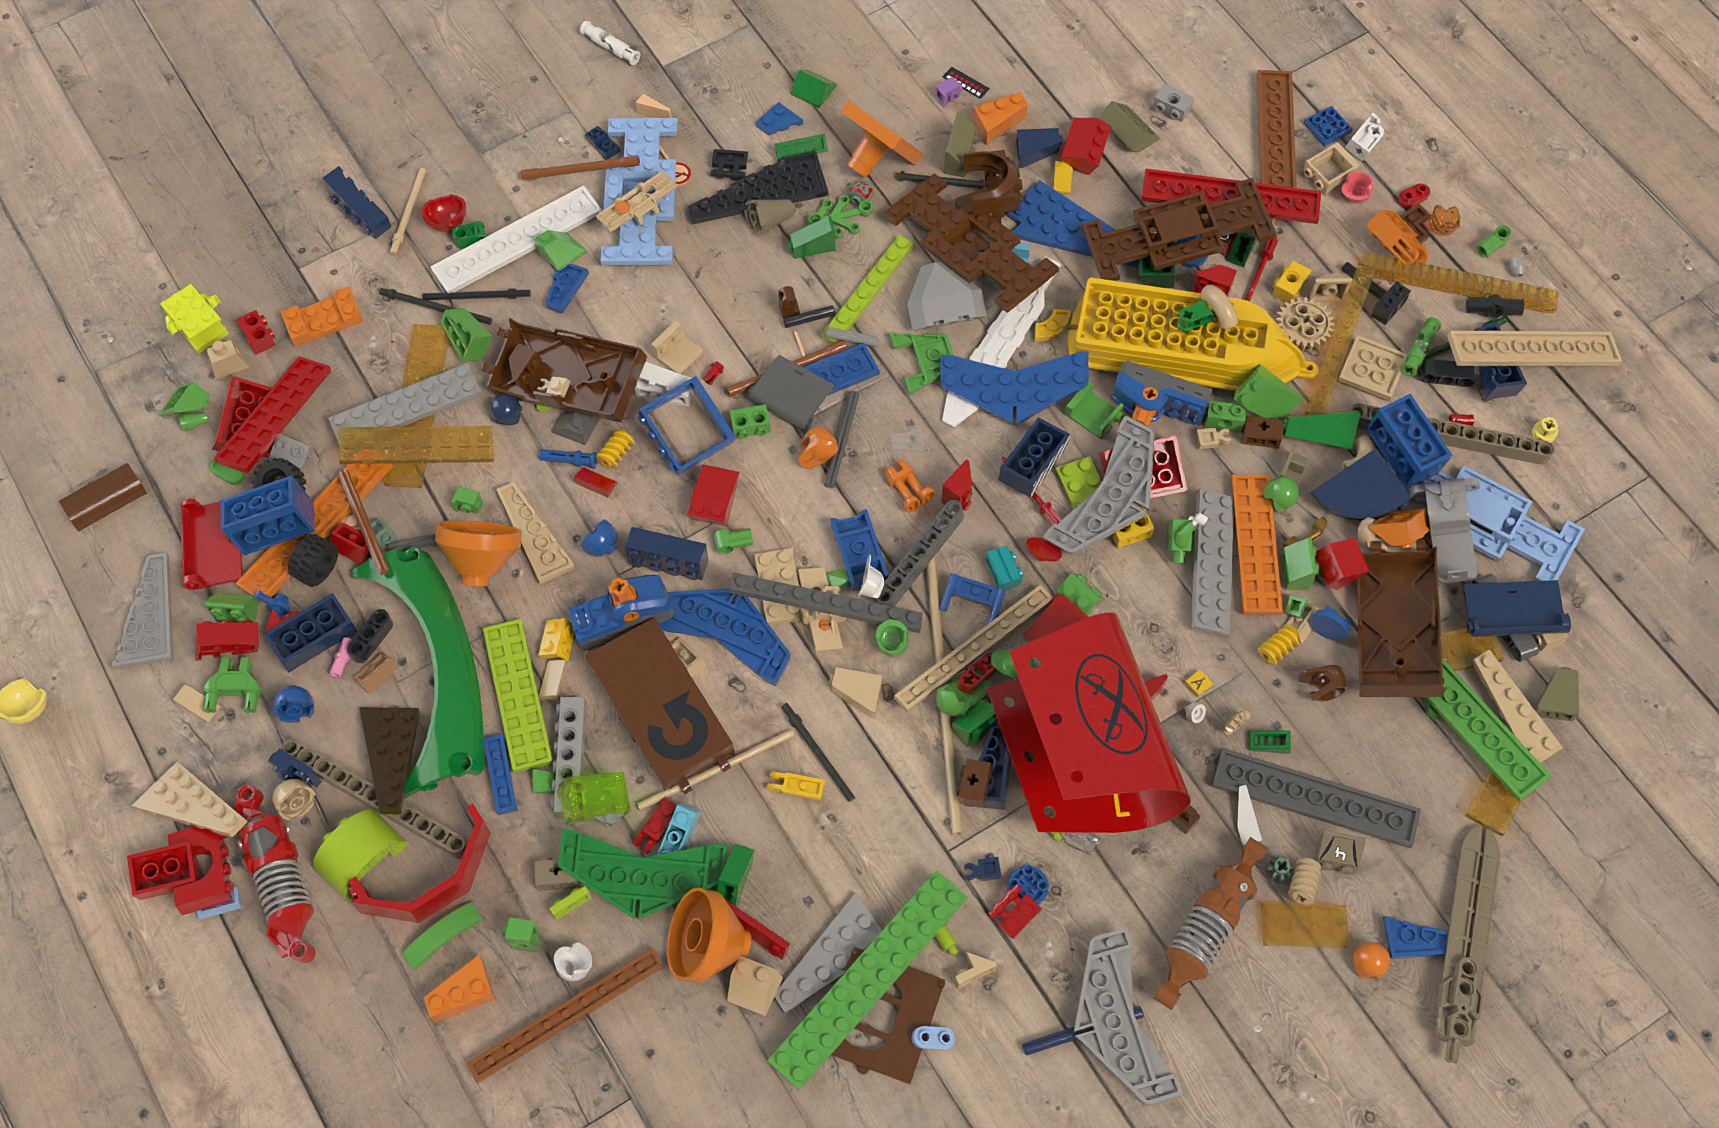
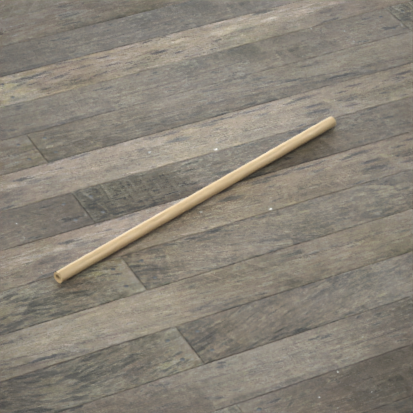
[926,540,962,835]

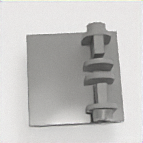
[268,434,313,476]

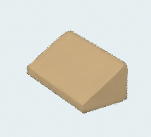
[1286,604,1319,643]
[539,660,568,701]

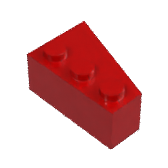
[195,621,259,661]

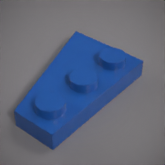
[1383,916,1449,959]

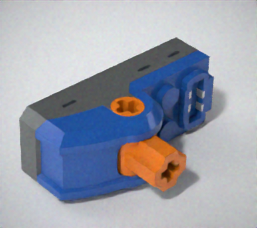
[1111,361,1212,427]
[568,574,674,651]

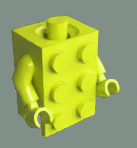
[160,284,229,354]

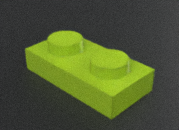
[549,886,592,921]

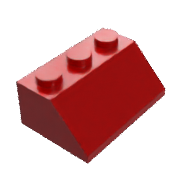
[1060,118,1111,175]
[127,841,202,900]

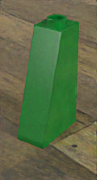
[1283,410,1361,449]

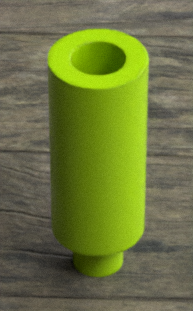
[935,925,959,956]

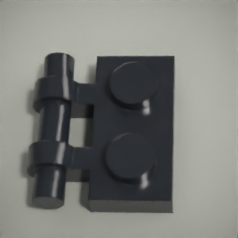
[711,149,748,180]

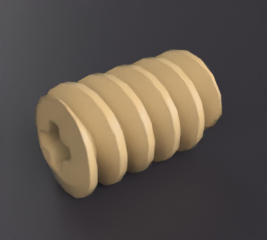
[1288,858,1322,906]

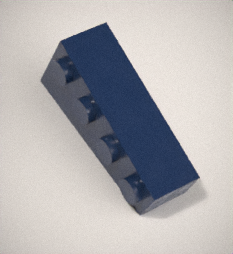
[1478,323,1527,400]
[965,724,1011,810]

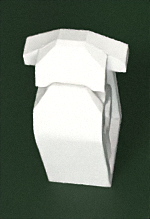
[1345,113,1384,161]

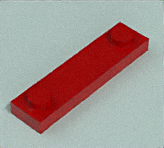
[725,899,790,960]

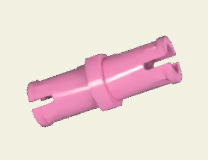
[329,637,352,678]

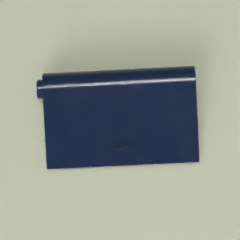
[1463,580,1571,637]

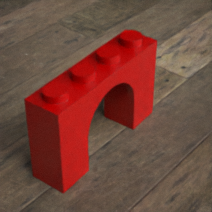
[167,826,234,915]

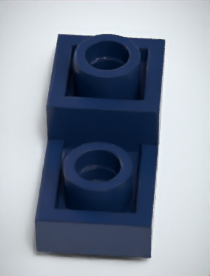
[585,126,621,160]

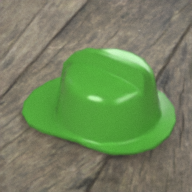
[991,649,1035,679]

